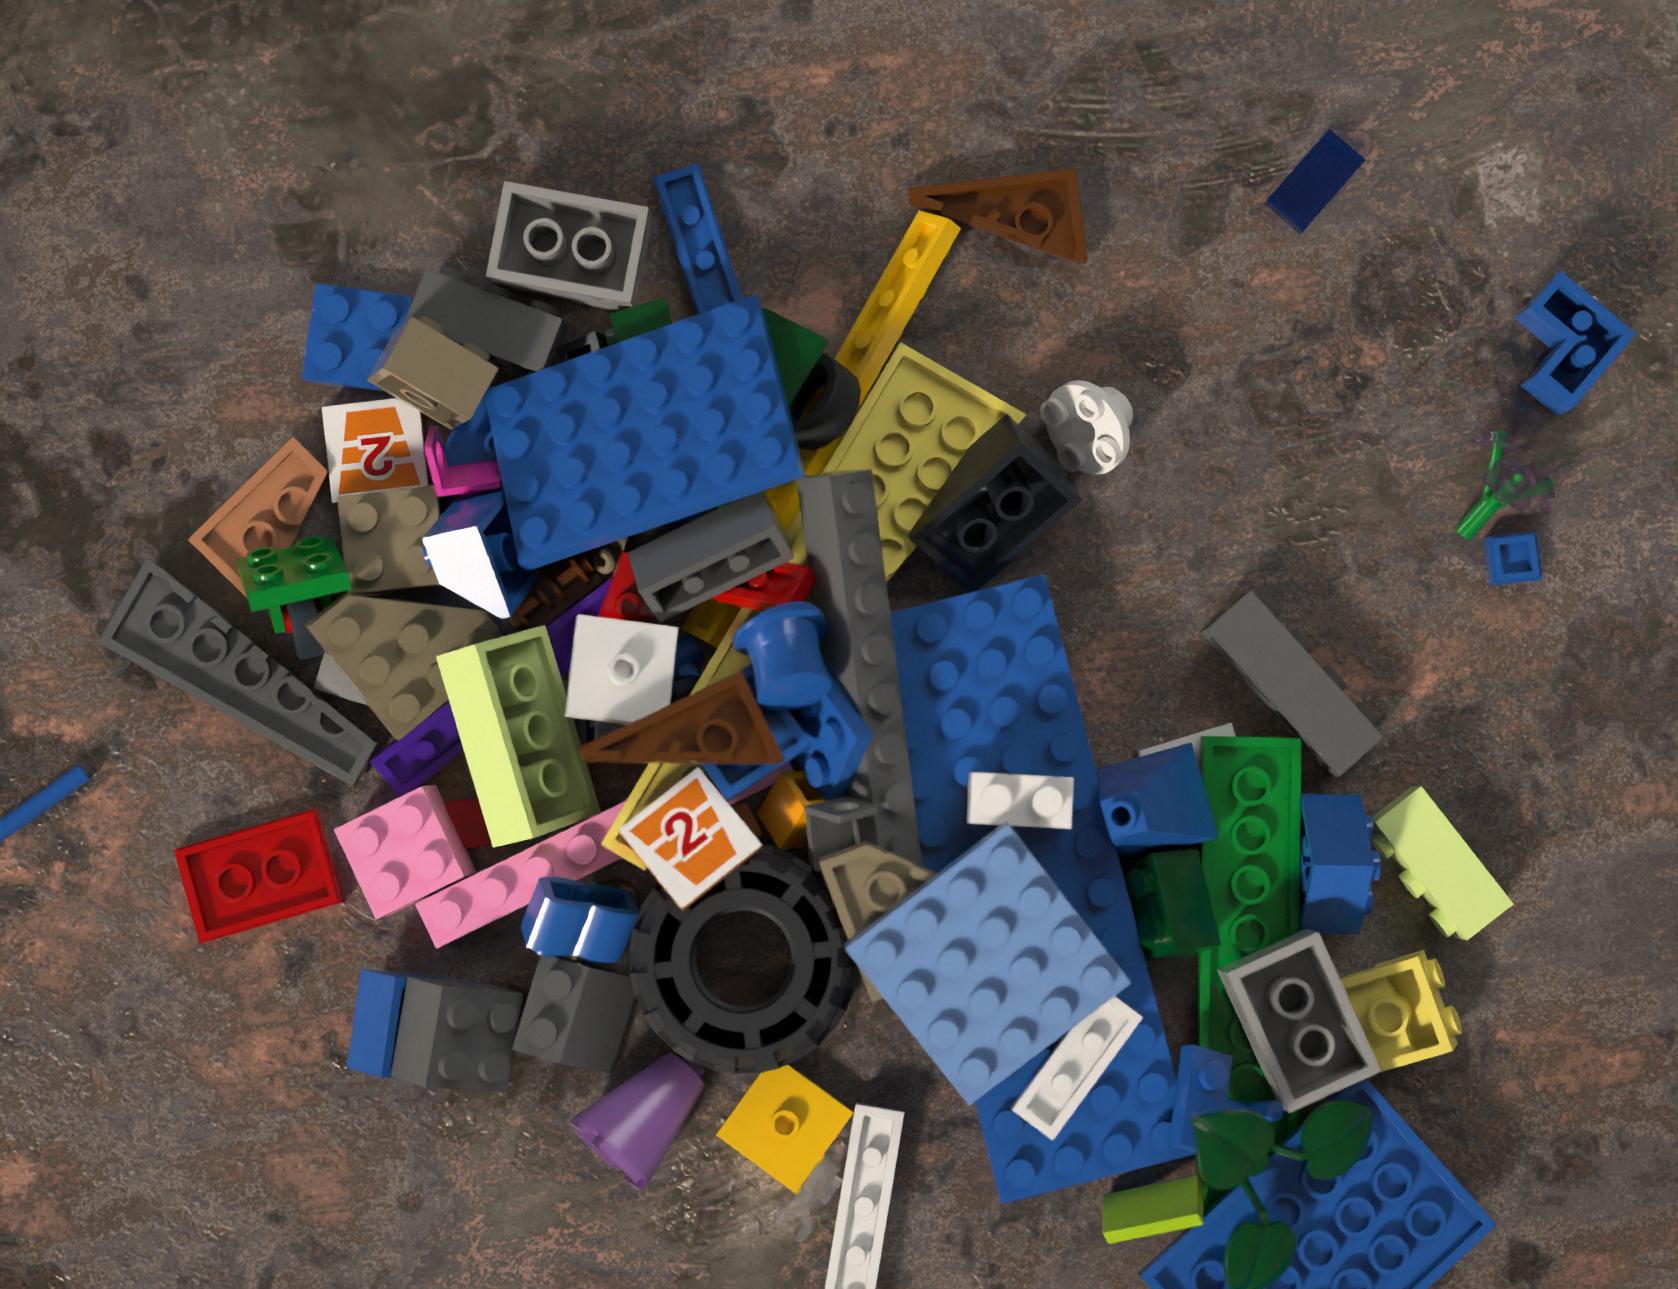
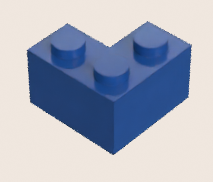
[1514,270,1636,417]
[1299,794,1380,935]

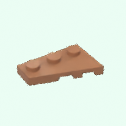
[187,437,329,597]

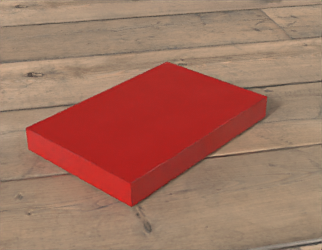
[174,808,345,944]

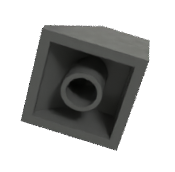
[512,955,635,1074]

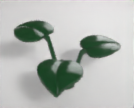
[1191,1099,1373,1289]

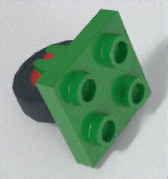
[236,536,351,659]

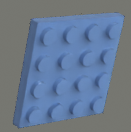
[844,821,1131,1106]

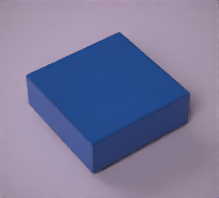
[1484,531,1542,586]

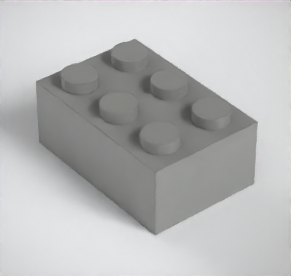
[486,181,653,311]
[1217,929,1381,1113]

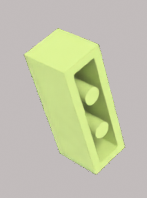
[1372,786,1513,940]

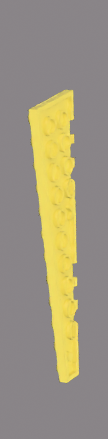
[601,342,1027,870]

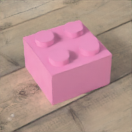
[334,785,478,919]

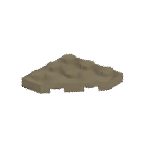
[304,593,504,741]
[819,841,937,1002]

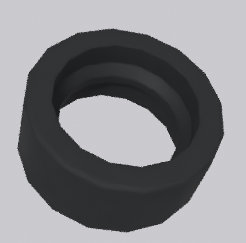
[788,353,861,451]

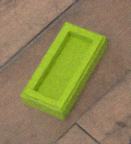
[1102,1175,1204,1244]

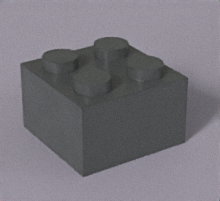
[391,977,523,1092]

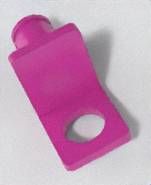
[424,425,503,498]

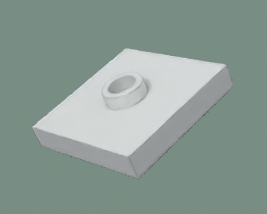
[565,614,678,724]

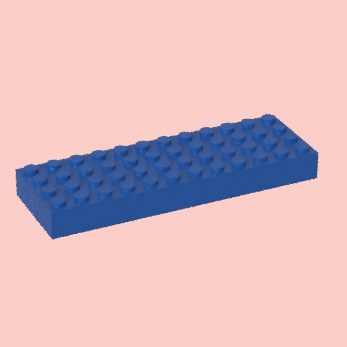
[890,574,1196,1204]

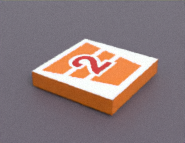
[322,398,430,505]
[618,767,762,911]

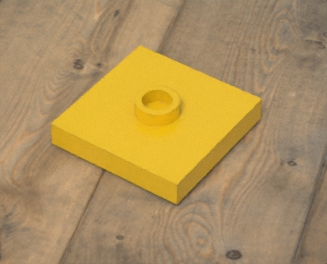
[716,1064,854,1194]

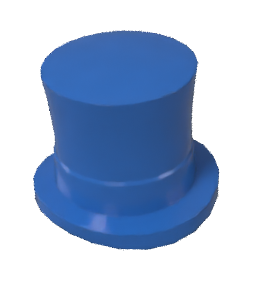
[733,602,832,711]

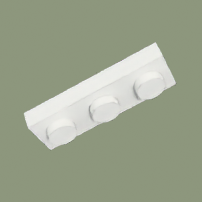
[1011,996,1143,1140]

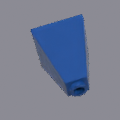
[1098,742,1219,862]

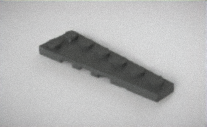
[98,558,380,787]

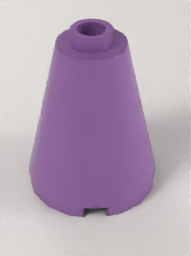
[569,1052,705,1192]

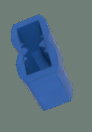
[521,876,639,964]

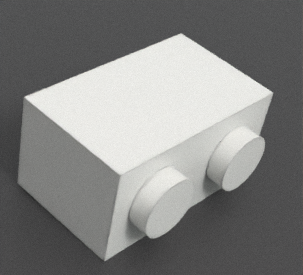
[966,772,1074,829]

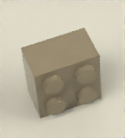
[367,316,499,430]
[337,485,448,597]

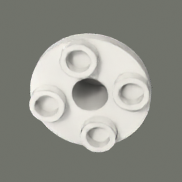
[1040,380,1133,475]

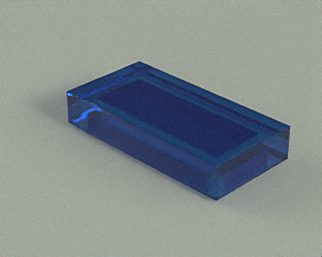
[1264,129,1366,235]

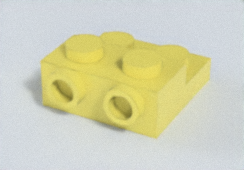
[1340,950,1462,1072]

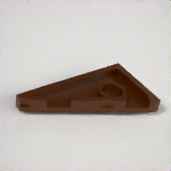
[908,168,1088,264]
[579,671,784,765]

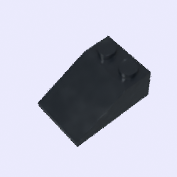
[908,414,1082,593]

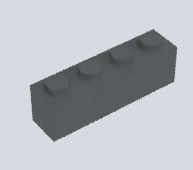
[1200,590,1383,777]

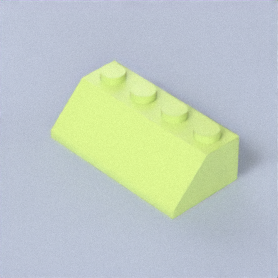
[436,625,601,848]

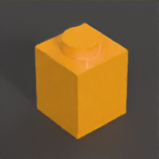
[757,771,824,850]

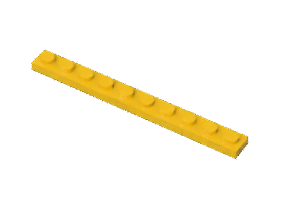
[681,211,961,648]

